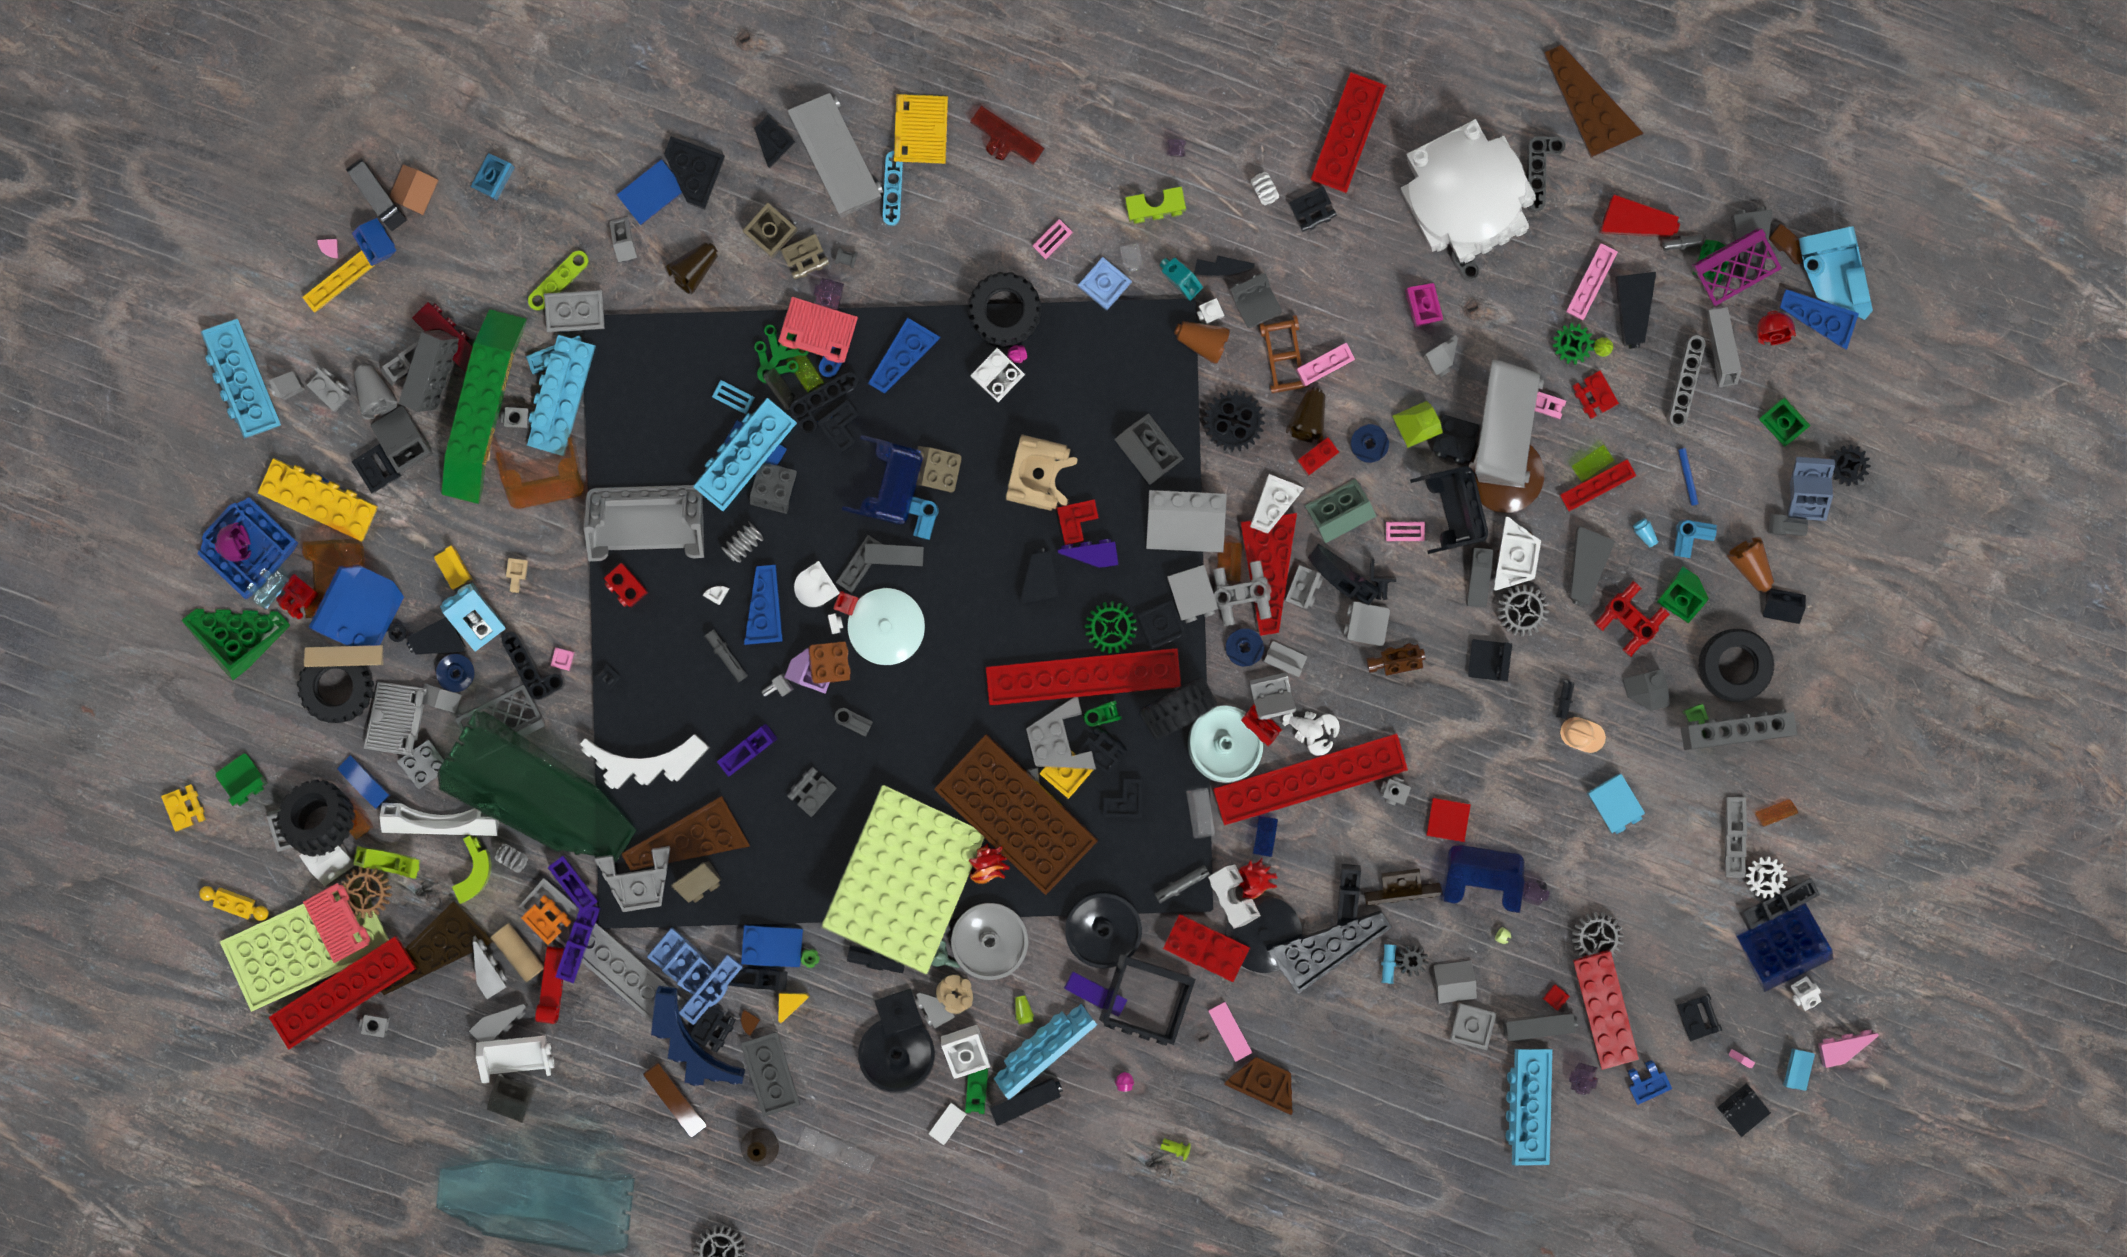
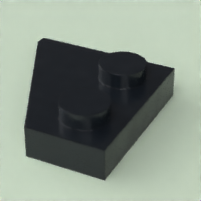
[754,115,796,168]

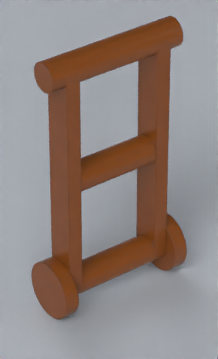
[1259,315,1309,393]

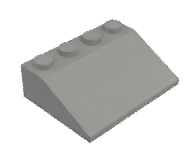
[1146,490,1227,552]

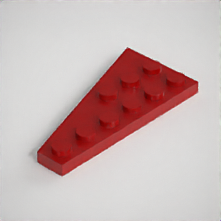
[1240,513,1297,636]

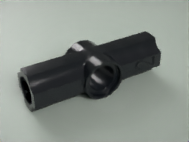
[847,945,905,973]

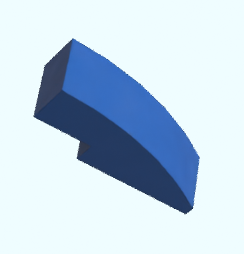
[337,755,391,809]

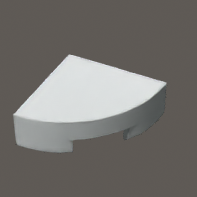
[703,586,729,605]

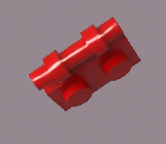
[1572,370,1619,420]
[276,574,318,619]

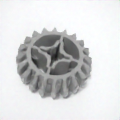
[1497,585,1549,637]
[1572,912,1624,958]
[694,1225,746,1257]

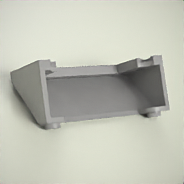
[1476,360,1544,488]
[584,485,704,561]

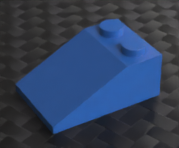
[741,925,803,967]

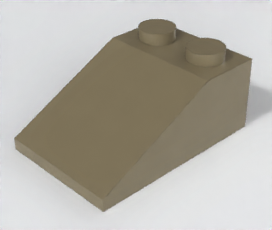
[672,861,722,903]

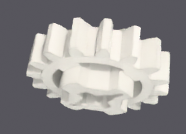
[1745,856,1788,898]

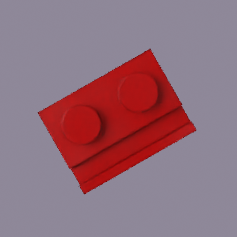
[1241,704,1282,746]

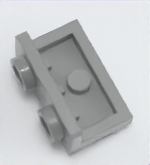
[1285,565,1323,609]

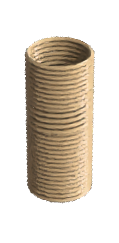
[490,923,544,983]

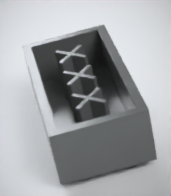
[398,330,459,412]

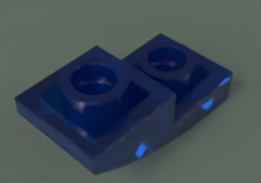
[1253,816,1278,857]

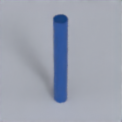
[1678,448,1699,506]

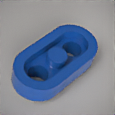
[819,346,843,378]

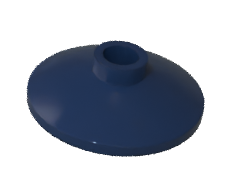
[436,654,475,692]

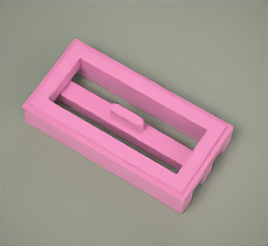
[1032,219,1073,260]
[1386,522,1425,541]

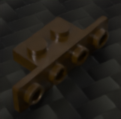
[1364,868,1442,905]

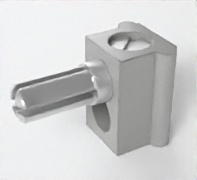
[762,673,794,696]

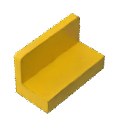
[434,545,472,590]

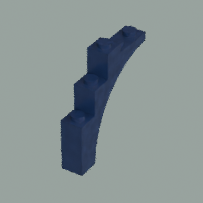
[651,986,745,1086]

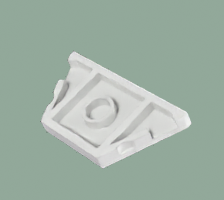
[1493,517,1541,590]

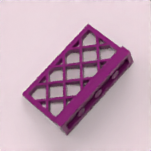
[1691,228,1782,306]

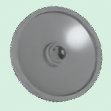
[951,903,1028,980]

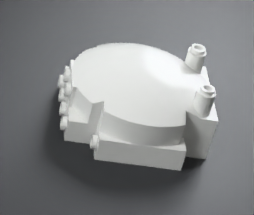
[1401,119,1536,263]

